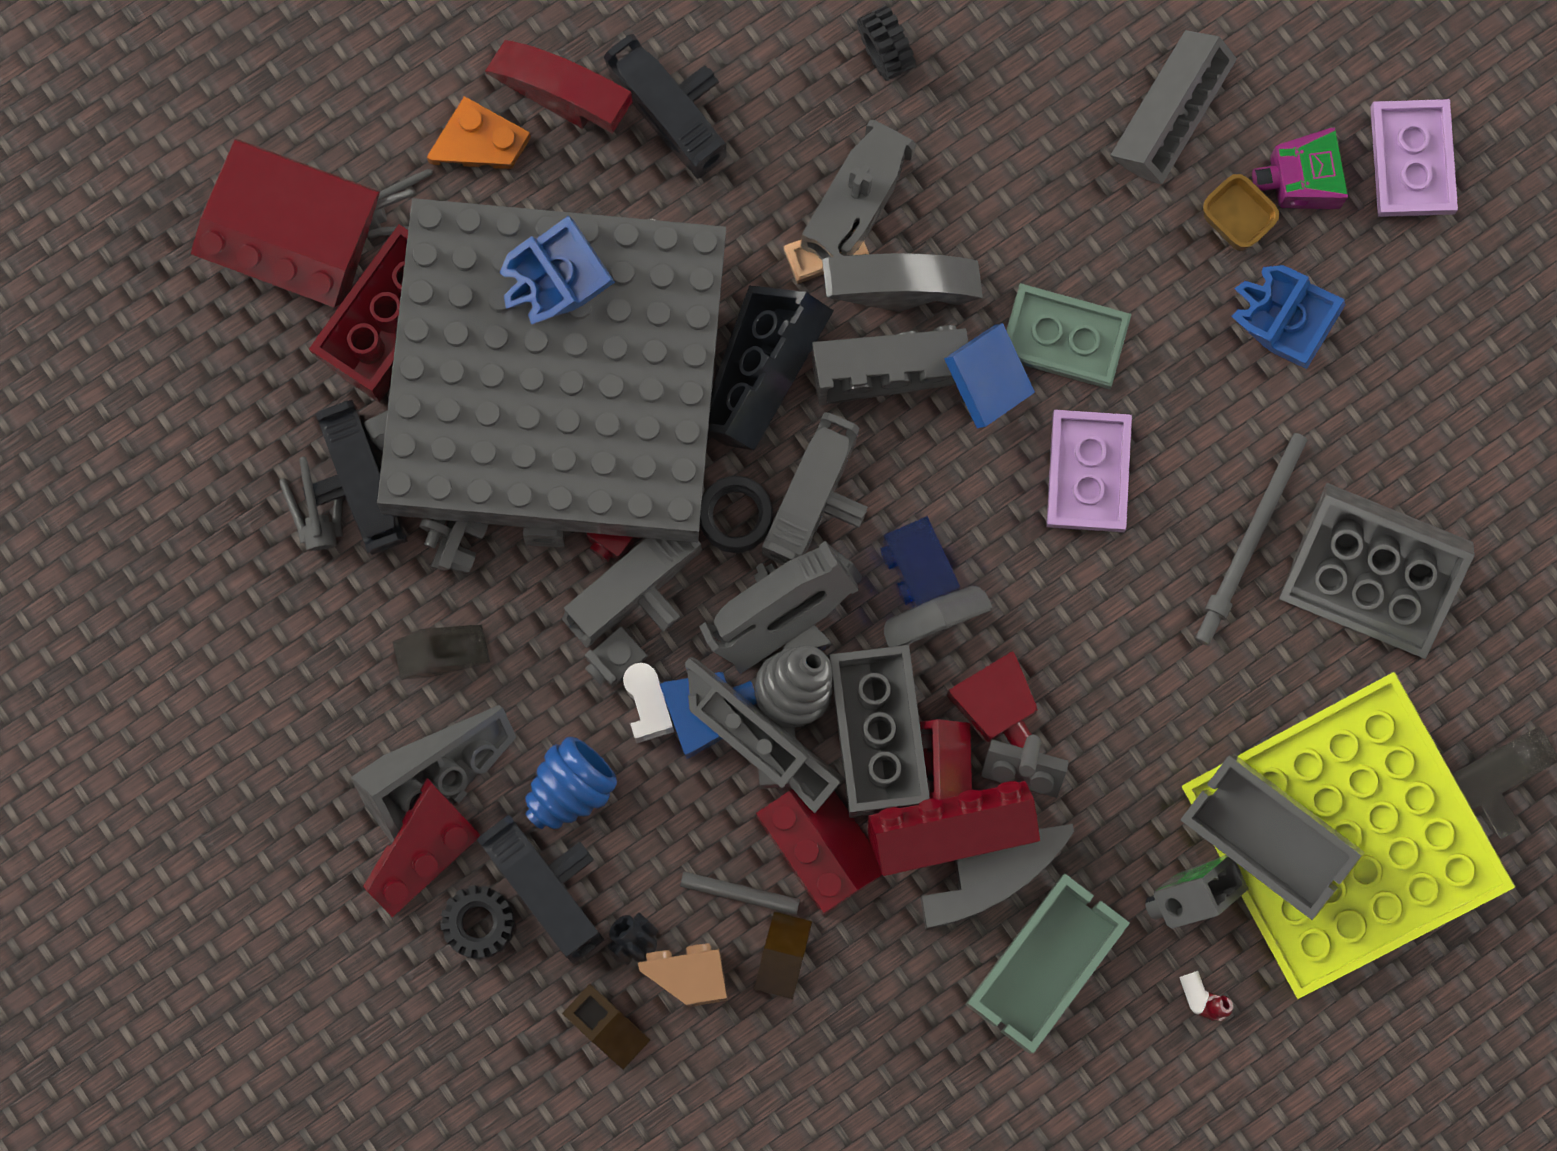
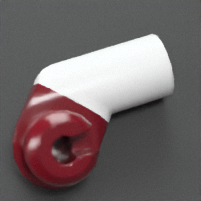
[1179,971,1233,1021]

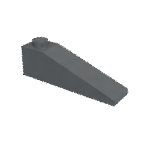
[351,705,516,843]

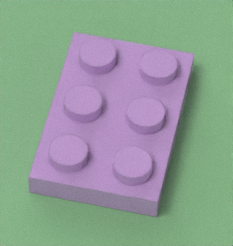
[1371,99,1458,217]
[1046,410,1132,532]

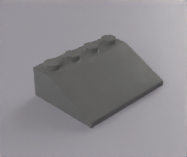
[1279,483,1475,659]

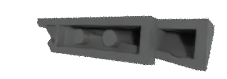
[685,657,844,813]

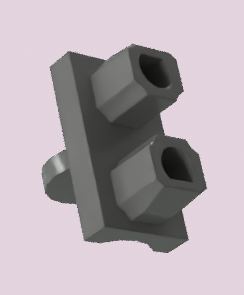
[419,518,489,573]

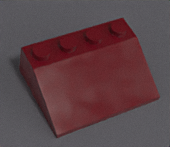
[191,139,380,307]

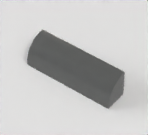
[1110,30,1237,184]

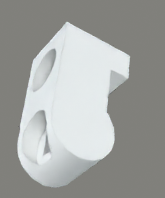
[623,663,674,743]

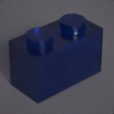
[880,516,960,608]

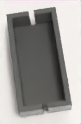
[1181,754,1365,920]

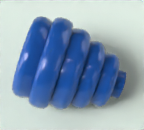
[525,737,617,829]

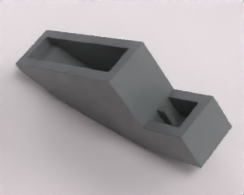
[822,253,983,312]
[920,824,1074,930]

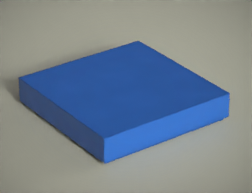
[944,323,1035,428]

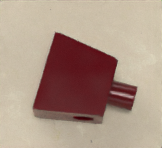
[947,651,1038,748]

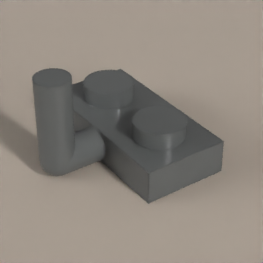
[981,735,1069,798]

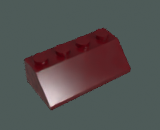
[309,224,408,403]
[868,781,1040,876]

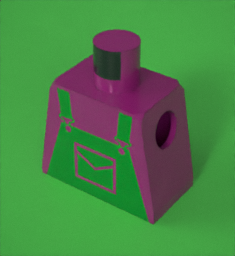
[1252,127,1348,209]

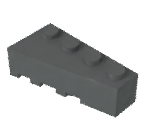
[812,325,968,406]

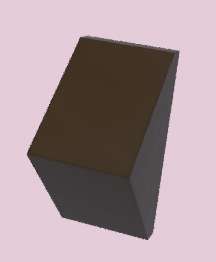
[754,911,813,999]

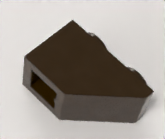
[562,984,651,1070]

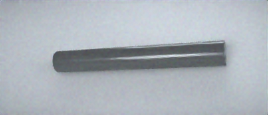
[680,871,800,915]

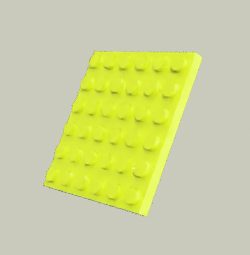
[1182,672,1515,999]

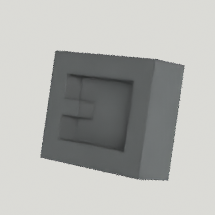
[585,627,648,689]

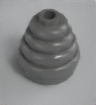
[755,645,833,728]

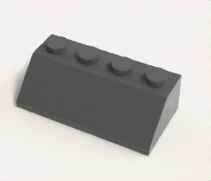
[830,645,930,818]

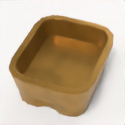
[1203,174,1279,251]

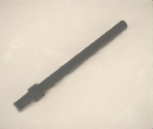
[1195,433,1308,646]

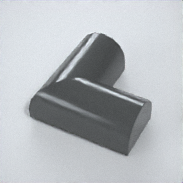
[884,586,993,647]

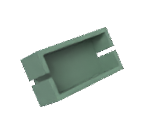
[965,874,1130,1054]

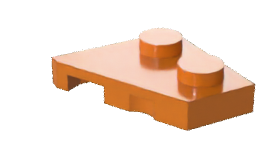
[427,96,531,169]

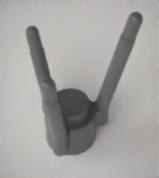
[368,169,433,239]
[279,456,343,551]

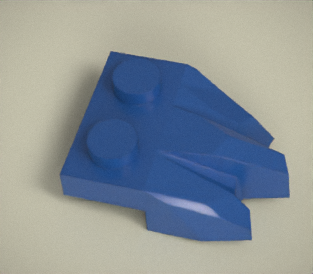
[500,216,615,324]
[1231,265,1345,369]

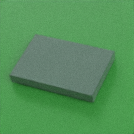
[1006,283,1131,389]

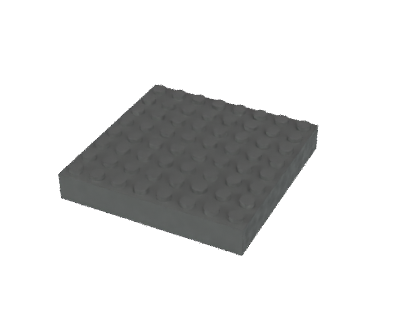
[377,198,726,543]

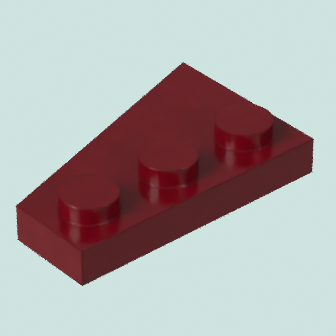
[363,778,481,917]

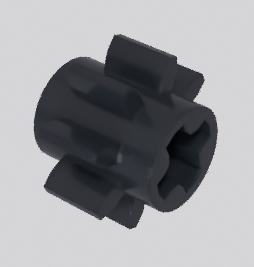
[608,913,659,965]

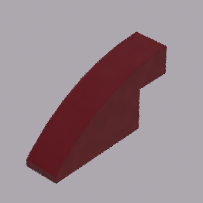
[485,40,633,134]

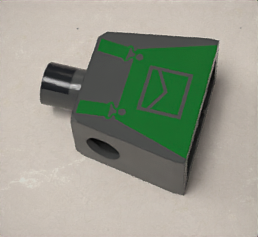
[1145,855,1249,929]

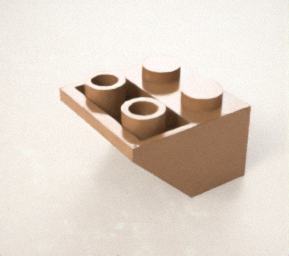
[638,943,728,1007]

